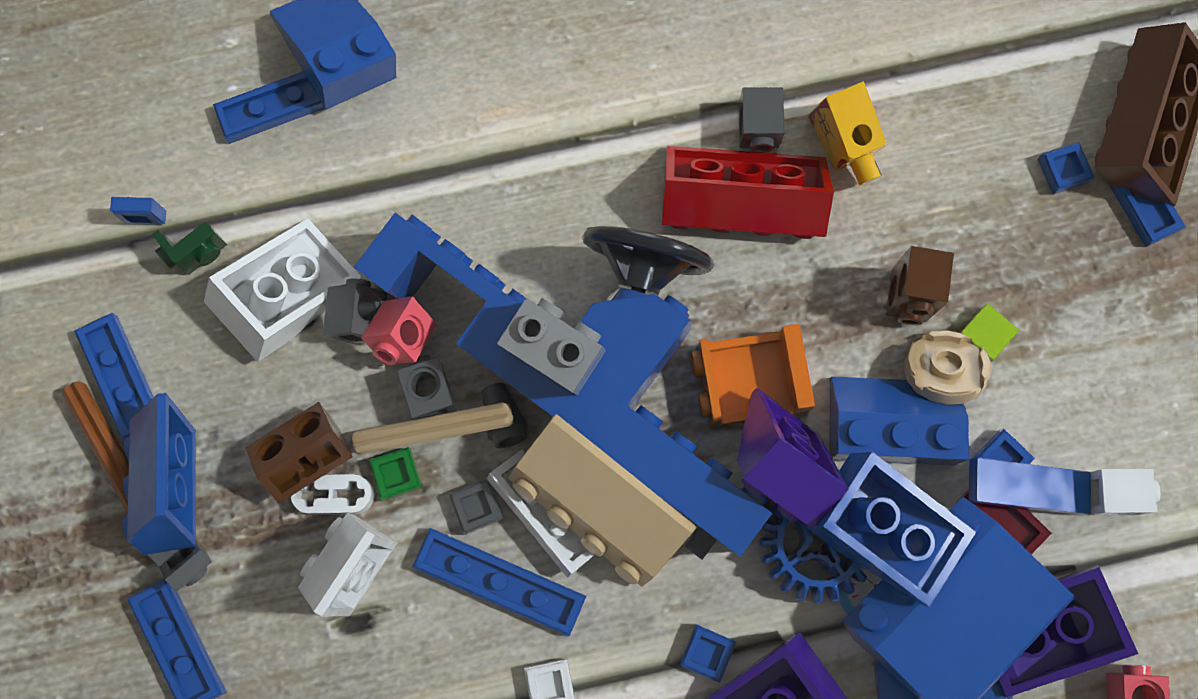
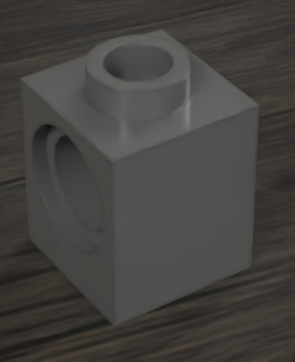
[738,87,785,153]
[323,278,387,344]
[397,355,457,420]

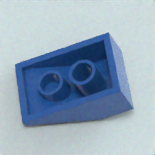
[269,0,397,110]
[803,452,976,607]

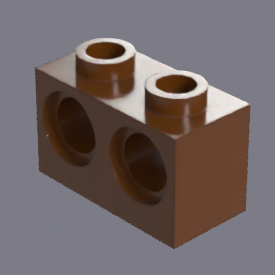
[886,246,954,325]
[245,402,353,503]

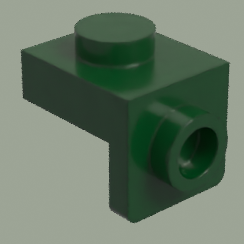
[152,221,227,275]

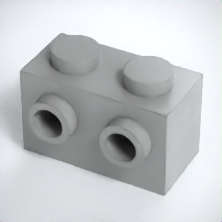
[497,298,606,395]

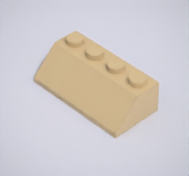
[508,414,697,587]

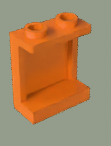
[691,324,815,428]

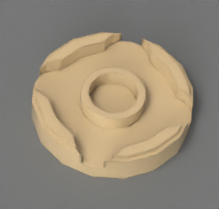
[903,330,992,405]

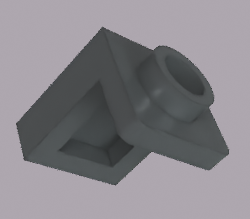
[148,540,212,592]

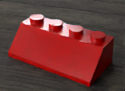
[662,146,834,239]

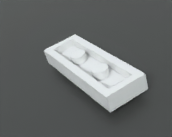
[487,449,595,578]

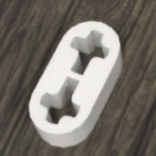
[291,474,375,515]

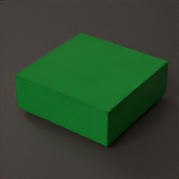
[369,447,423,501]

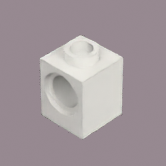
[1089,469,1161,516]

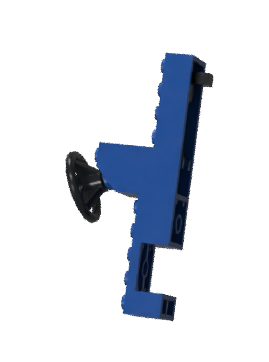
[354,212,772,560]

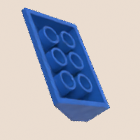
[842,496,1074,699]

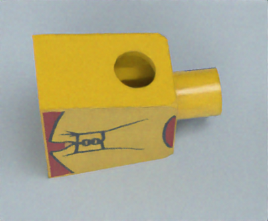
[808,81,886,186]

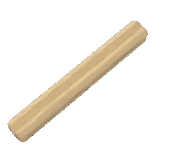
[352,402,513,454]

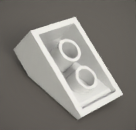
[204,218,361,362]
[298,512,397,617]

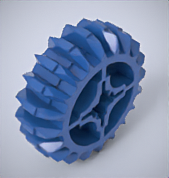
[758,506,867,603]

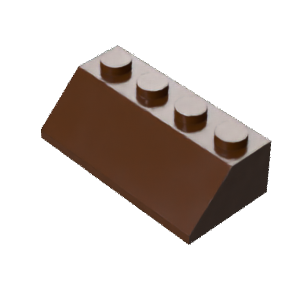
[1095,22,1198,206]

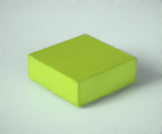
[960,303,1020,362]

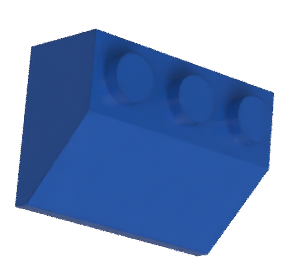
[829,376,969,466]
[122,393,196,555]

